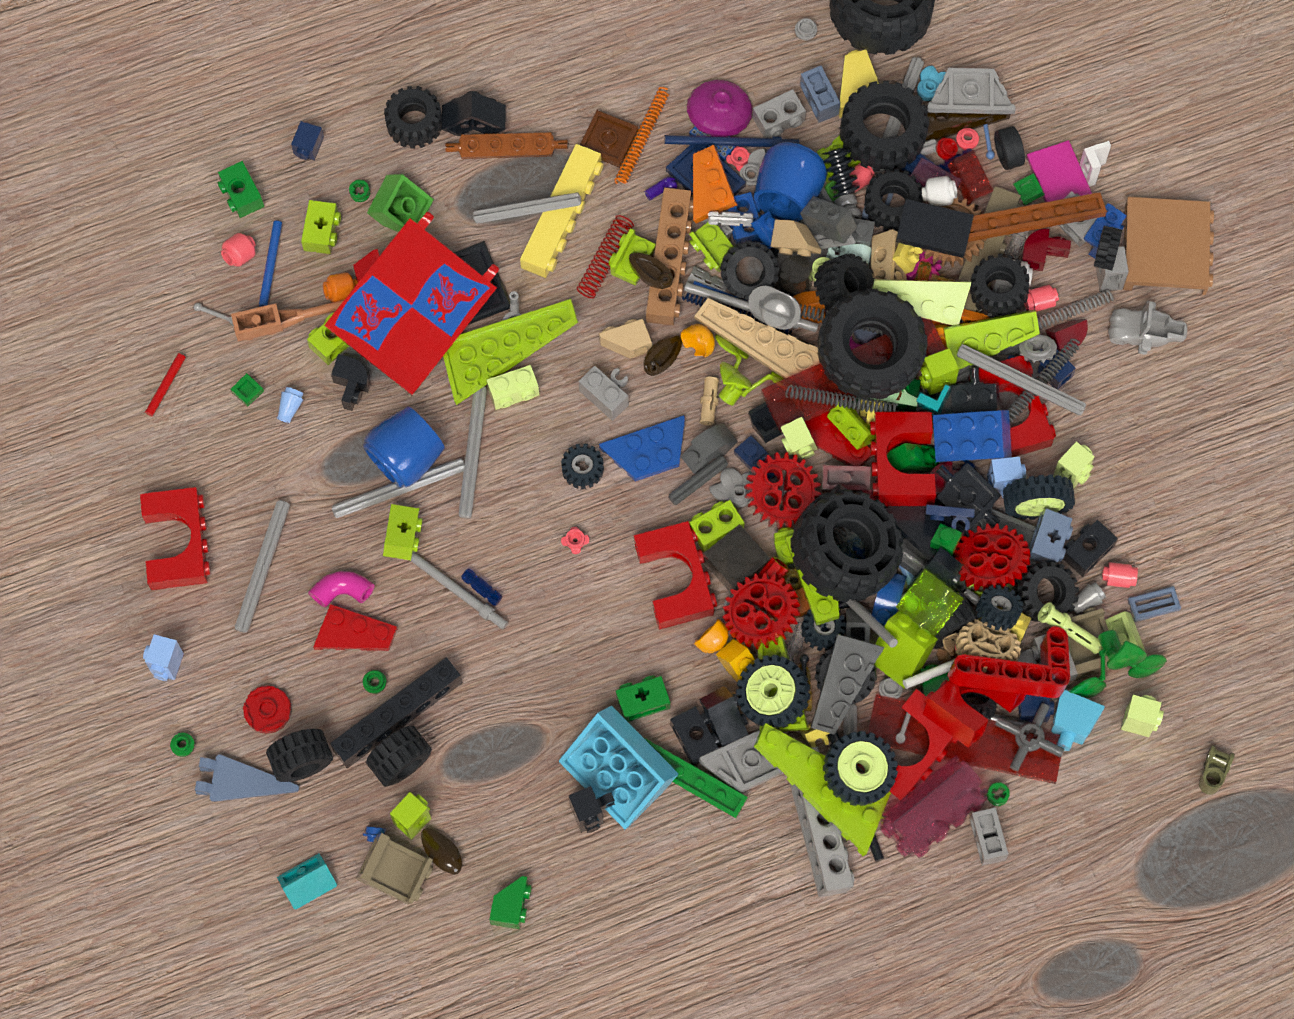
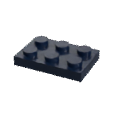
[666,145,746,196]

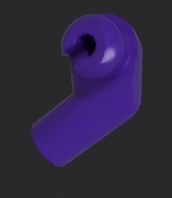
[644,177,677,201]

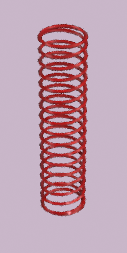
[577,215,634,298]

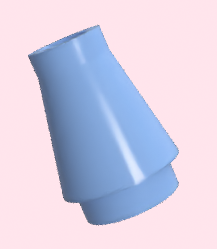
[277,387,303,423]

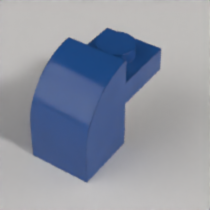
[872,574,907,627]

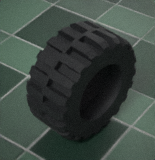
[840,80,929,171]

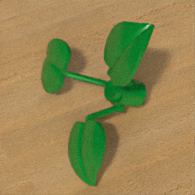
[1069,630,1167,698]

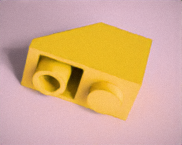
[716,639,755,682]

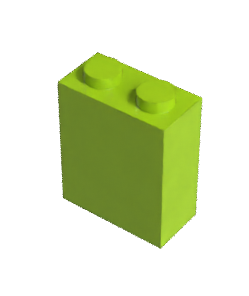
[874,610,938,688]

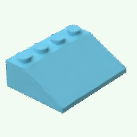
[559,706,678,830]

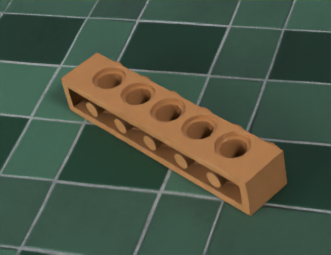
[646,188,693,326]

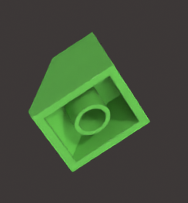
[367,174,434,232]

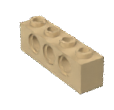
[871,229,907,281]

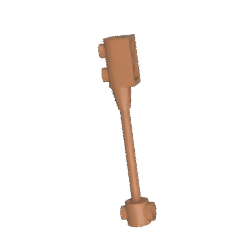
[231,300,344,342]

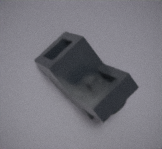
[331,354,370,411]

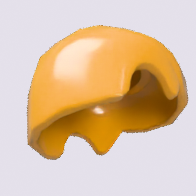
[681,324,715,358]
[694,619,729,653]

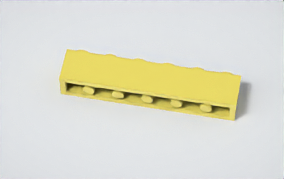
[520,144,604,278]

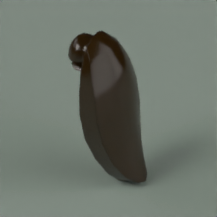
[629,253,673,289]
[643,335,682,376]
[421,828,462,875]

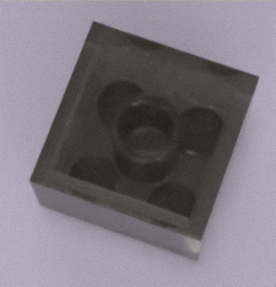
[703,524,770,595]

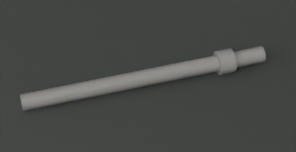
[684,282,819,332]
[411,552,508,630]

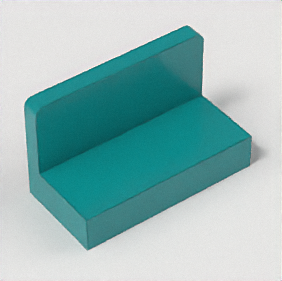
[916,384,951,415]
[277,853,337,909]

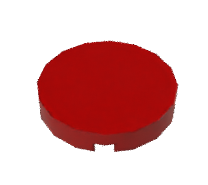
[243,685,292,734]

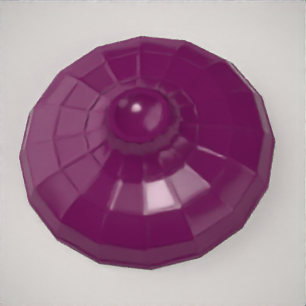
[687,80,753,137]

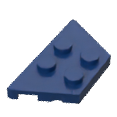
[599,415,685,482]

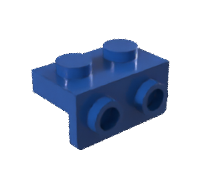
[1084,203,1127,259]

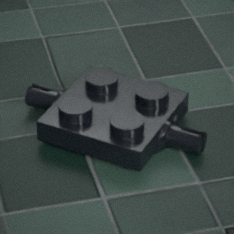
[951,367,1000,414]
[935,463,1001,530]

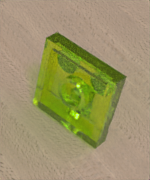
[896,569,964,637]

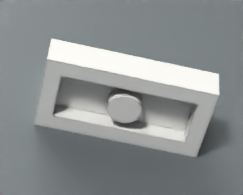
[1080,141,1111,187]

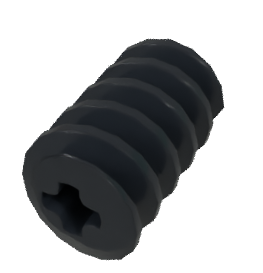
[822,148,860,198]

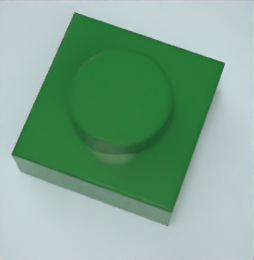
[1014,173,1045,205]
[230,373,264,407]
[930,524,962,556]

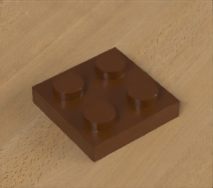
[580,110,638,168]

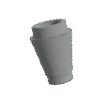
[1072,582,1106,615]

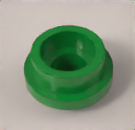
[363,670,387,694]
[170,733,195,757]

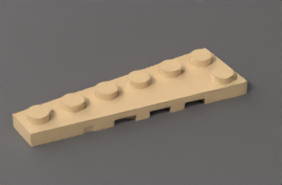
[694,298,825,395]

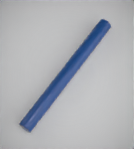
[258,221,282,307]

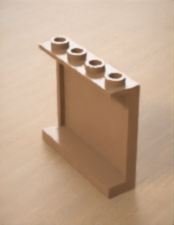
[1123,197,1214,295]

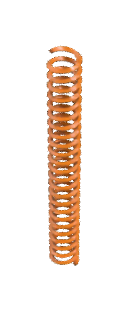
[614,87,669,184]

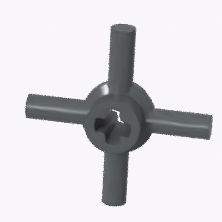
[995,703,1065,771]

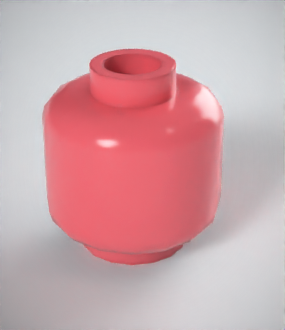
[221,233,256,267]

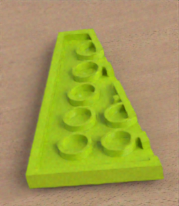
[443,299,578,405]
[754,723,891,856]

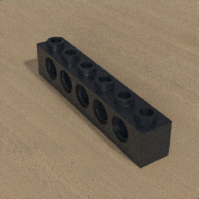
[330,657,463,769]

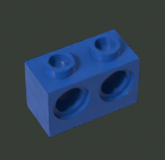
[725,192,761,245]

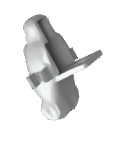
[1108,301,1188,355]

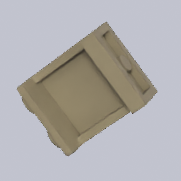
[1068,607,1112,681]
[356,833,433,905]

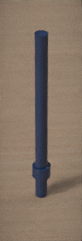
[664,135,800,147]

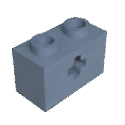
[1029,508,1073,563]

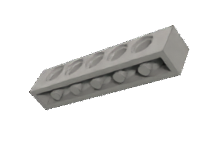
[790,747,854,897]

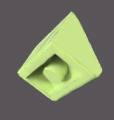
[1105,611,1145,650]

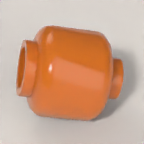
[323,272,358,303]

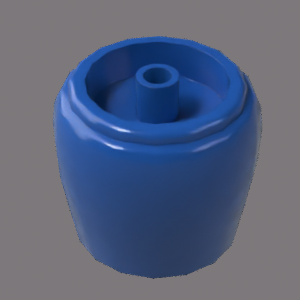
[753,142,827,221]
[363,406,445,488]

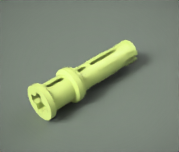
[1038,602,1102,654]

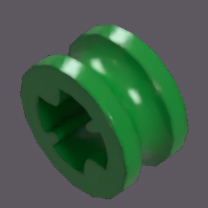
[349,180,371,203]
[987,783,1010,806]

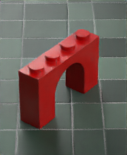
[969,355,1056,459]
[870,412,936,506]
[140,487,211,590]
[633,521,717,630]
[922,670,1026,748]
[857,689,958,802]

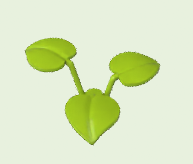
[715,334,803,406]

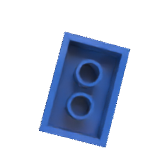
[933,410,1012,462]

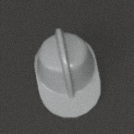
[748,285,801,330]

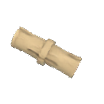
[699,377,719,426]

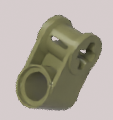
[1199,745,1235,795]

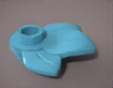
[917,66,946,101]

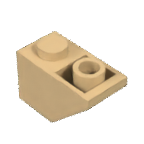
[770,220,821,257]
[599,319,652,359]

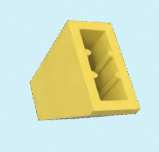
[839,50,879,118]

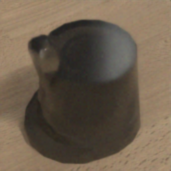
[775,255,813,297]

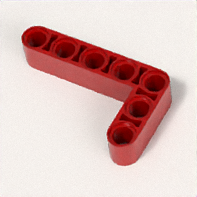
[948,626,1070,698]

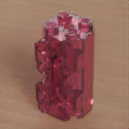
[880,756,988,859]

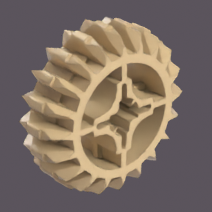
[955,619,1021,673]

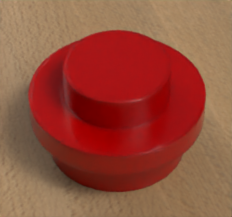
[936,138,958,160]

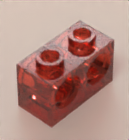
[947,150,993,205]

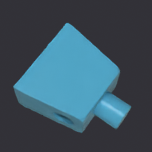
[1051,690,1105,751]

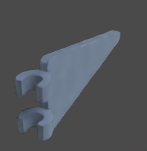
[195,755,299,802]

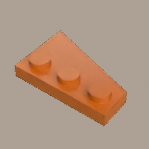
[693,145,737,224]

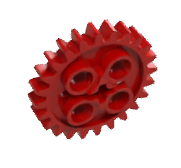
[744,452,821,529]
[953,523,1031,591]
[723,573,800,649]

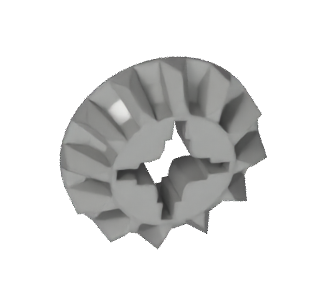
[1019,334,1057,363]

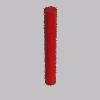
[145,353,186,417]

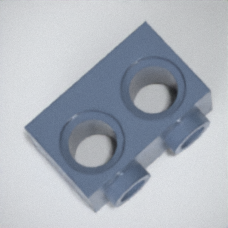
[800,66,840,123]

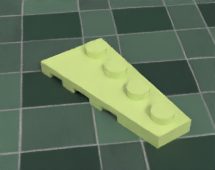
[872,279,971,326]

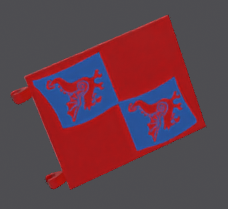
[324,212,499,395]

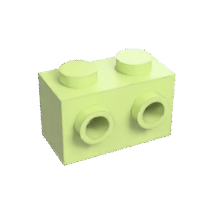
[487,365,539,410]
[781,417,817,460]
[1053,441,1095,489]
[1121,695,1164,737]

